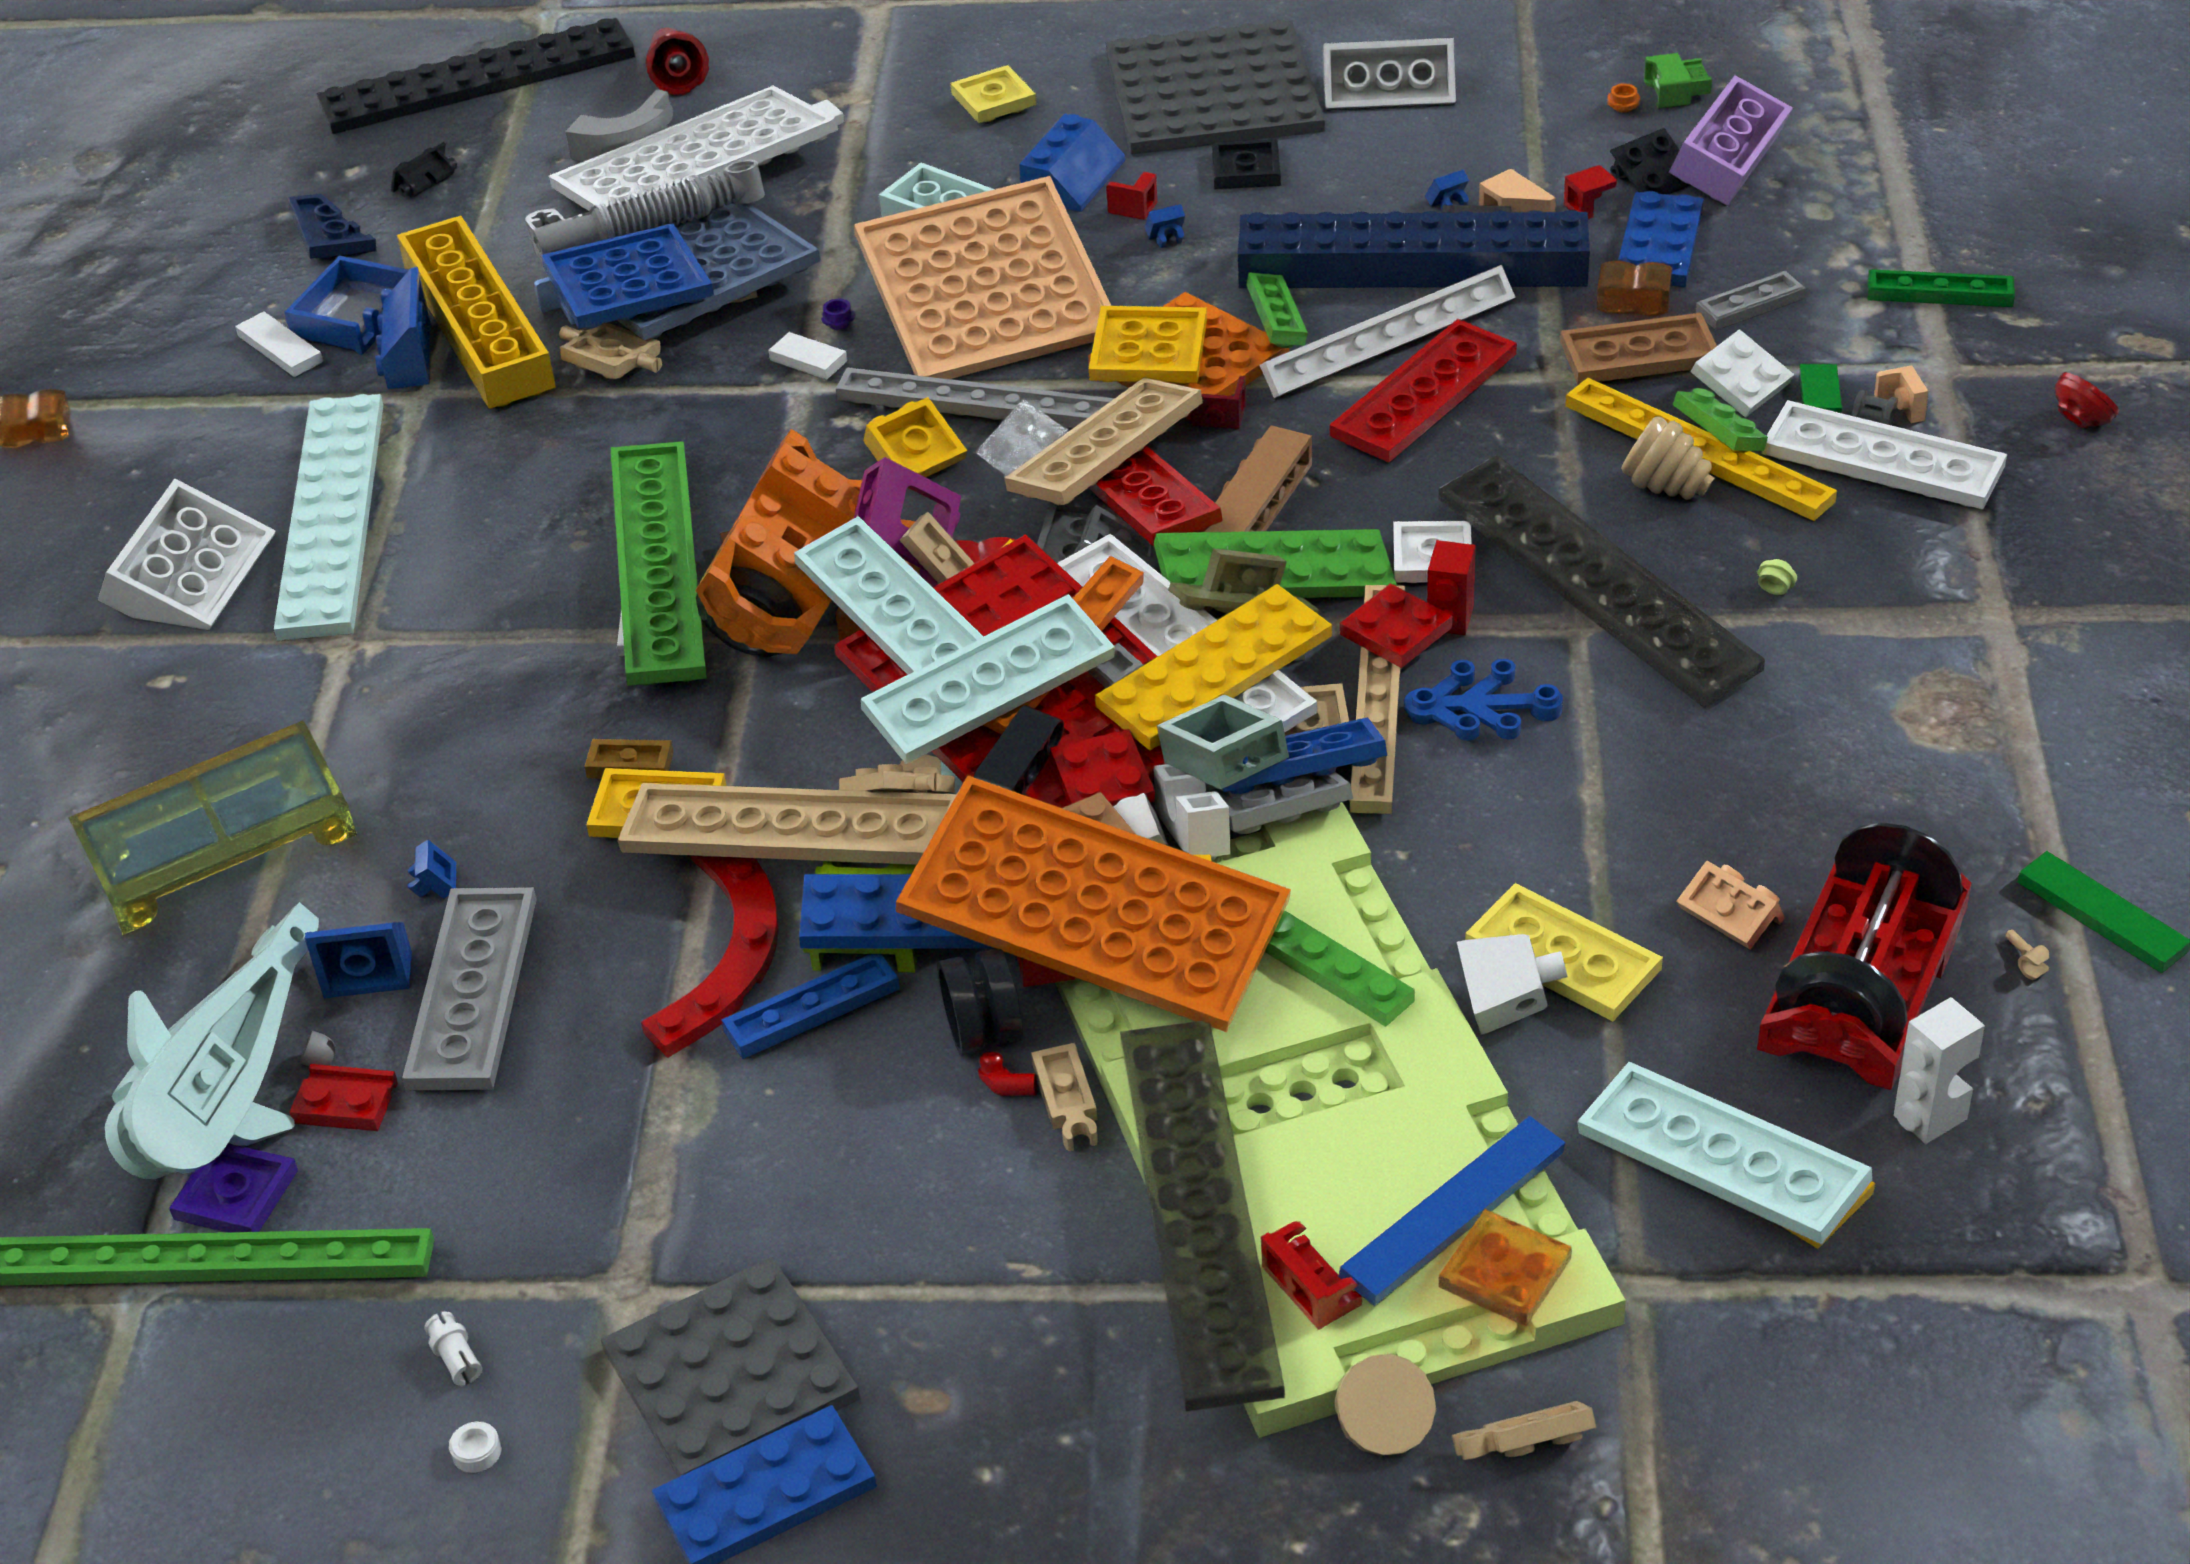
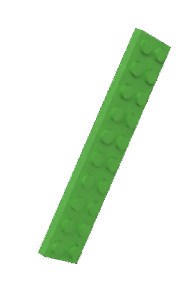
[610,441,707,686]

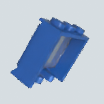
[284,256,409,355]

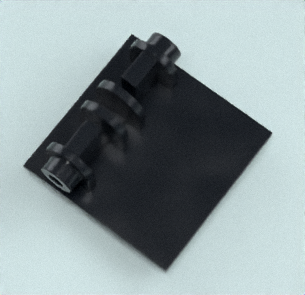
[1610,128,1690,195]

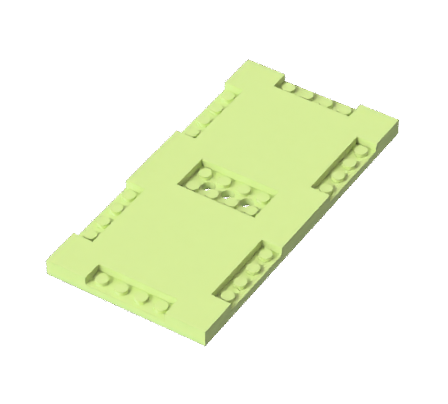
[1056,802,1626,1438]

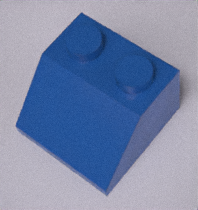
[305,922,412,998]

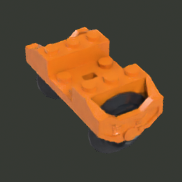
[695,429,862,657]

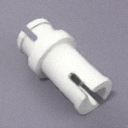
[424,1311,483,1386]

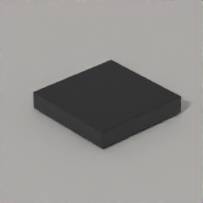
[1212,139,1281,189]

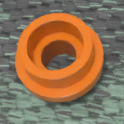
[1607,83,1640,113]

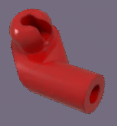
[978,1052,1037,1096]

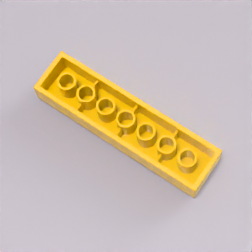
[397,216,556,409]

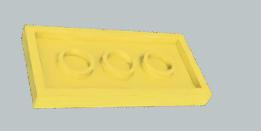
[1465,883,1663,1022]

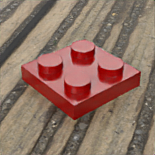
[1340,583,1452,668]
[1050,729,1155,806]

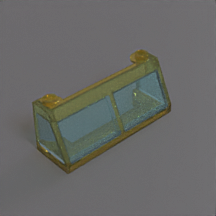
[68,721,357,935]

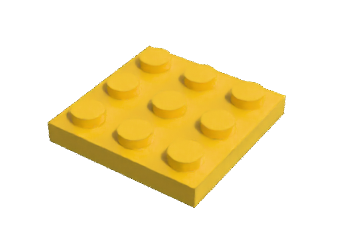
[1088,306,1207,384]

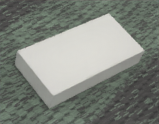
[768,332,847,380]

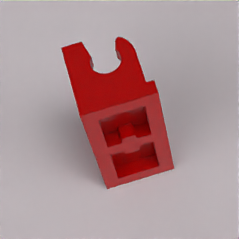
[1261,1221,1362,1330]

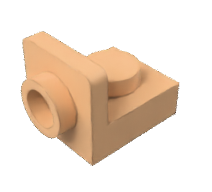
[1874,365,1928,423]

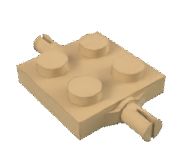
[559,322,662,379]
[839,764,955,794]

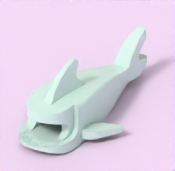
[105,902,319,1179]

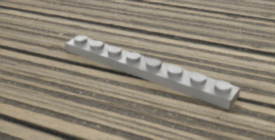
[836,368,1115,428]

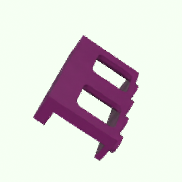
[834,457,961,605]

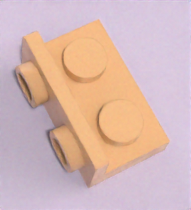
[1676,861,1785,950]

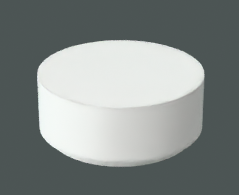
[449,1422,501,1473]

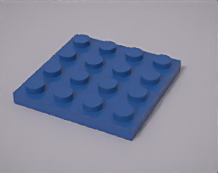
[541,223,714,329]

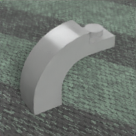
[565,89,673,161]

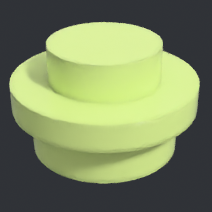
[1758,559,1797,595]

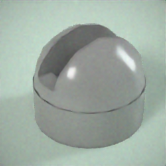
[299,1030,336,1067]

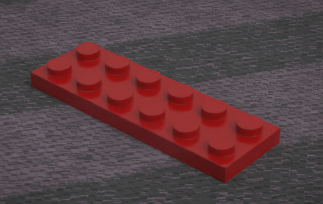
[1329,319,1517,462]
[1088,445,1223,547]

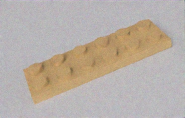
[1005,378,1203,505]

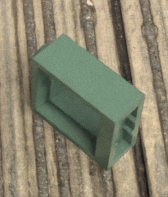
[1157,694,1289,790]

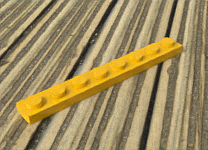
[1565,378,1837,521]

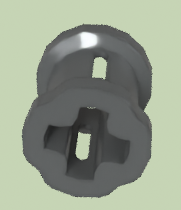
[1852,389,1898,425]

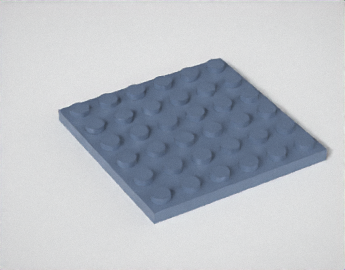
[617,200,821,340]

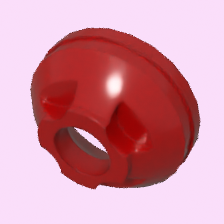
[2055,372,2120,429]

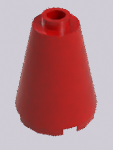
[646,28,709,95]

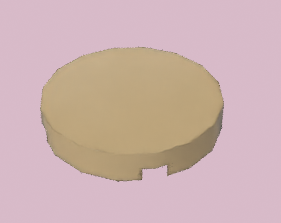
[1334,1354,1436,1456]

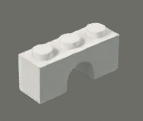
[1154,764,1230,861]
[1894,997,1985,1144]

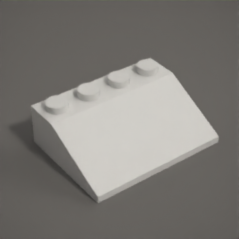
[98,479,276,630]

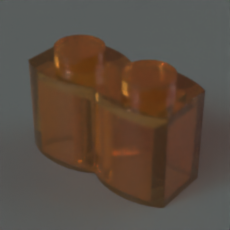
[1597,261,1672,316]
[0,389,71,447]

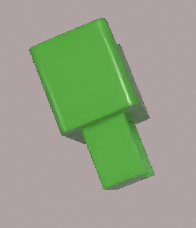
[1644,53,1712,109]

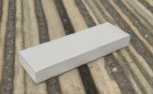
[235,312,323,377]

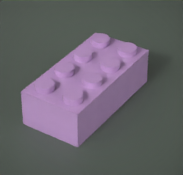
[1669,75,1793,206]

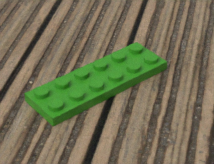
[1154,529,1397,598]

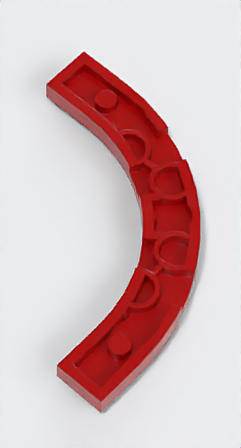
[641,855,779,1058]

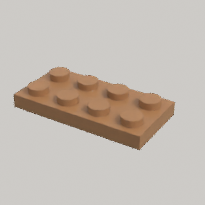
[1560,313,1717,384]

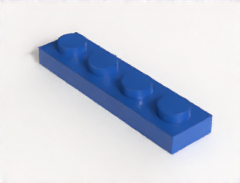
[722,954,900,1059]

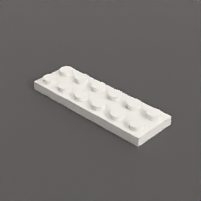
[1762,400,2007,510]

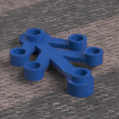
[1404,659,1563,741]

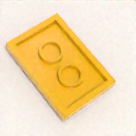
[586,768,726,838]

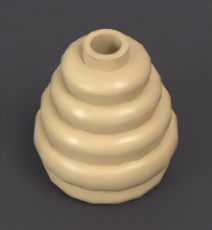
[1621,416,1715,500]

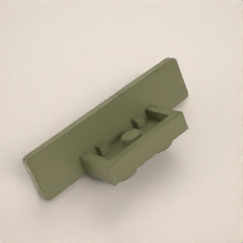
[1168,548,1319,614]

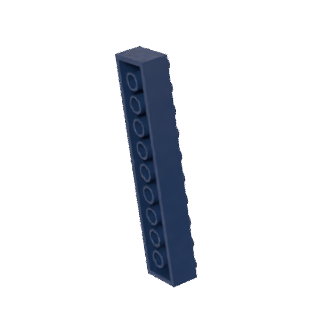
[1237,210,1590,288]

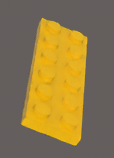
[1095,584,1332,750]

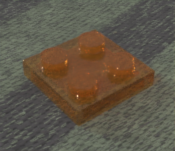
[1439,1209,1572,1326]

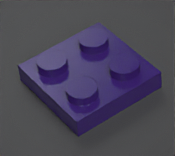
[169,1143,298,1232]

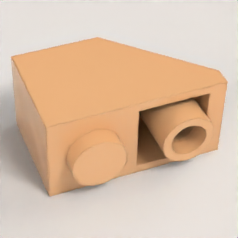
[1479,169,1556,212]

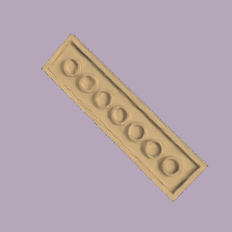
[617,783,957,865]

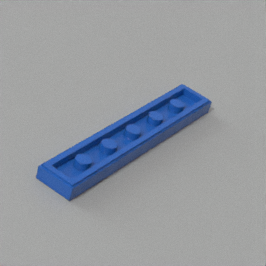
[1339,1116,1565,1306]

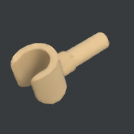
[2005,930,2049,980]

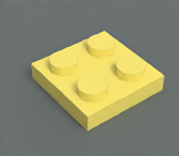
[950,65,1036,123]

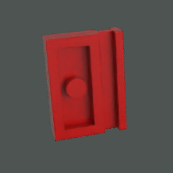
[289,1064,398,1131]

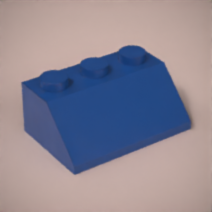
[1019,114,1125,212]
[375,267,432,389]

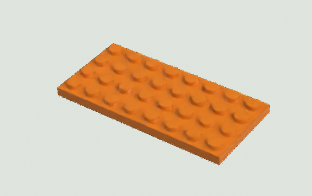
[896,775,1291,1032]

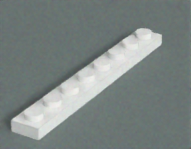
[1260,265,1515,398]

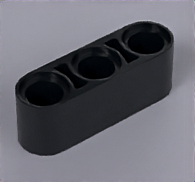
[974,705,1064,795]

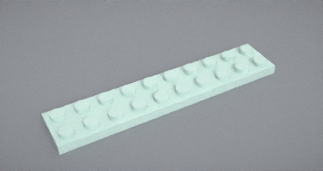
[274,394,384,641]

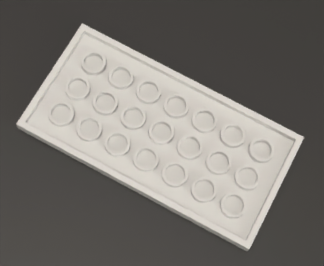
[549,86,838,211]

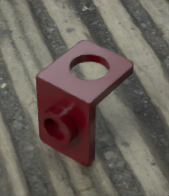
[1190,376,1246,429]

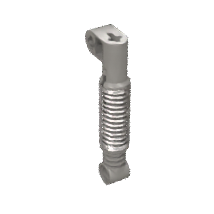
[525,160,765,261]

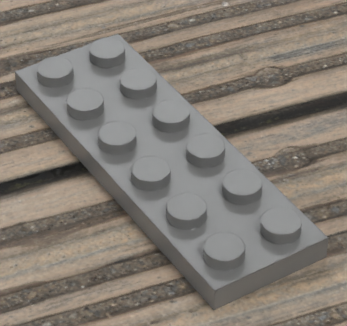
[402,887,537,1090]

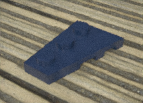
[288,194,376,259]

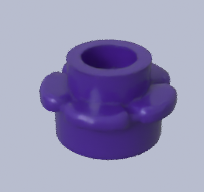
[821,299,855,330]

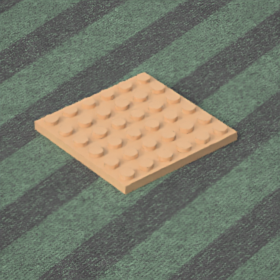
[854,176,1111,379]

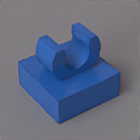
[1425,169,1469,210]
[1145,204,1185,248]
[408,840,456,899]

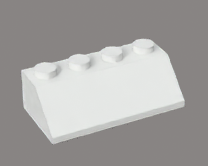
[1323,38,1456,109]

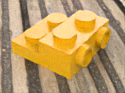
[863,397,967,477]

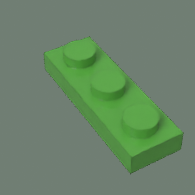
[1673,388,1768,451]

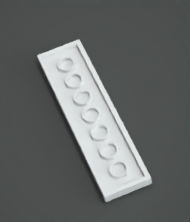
[1057,534,1317,732]

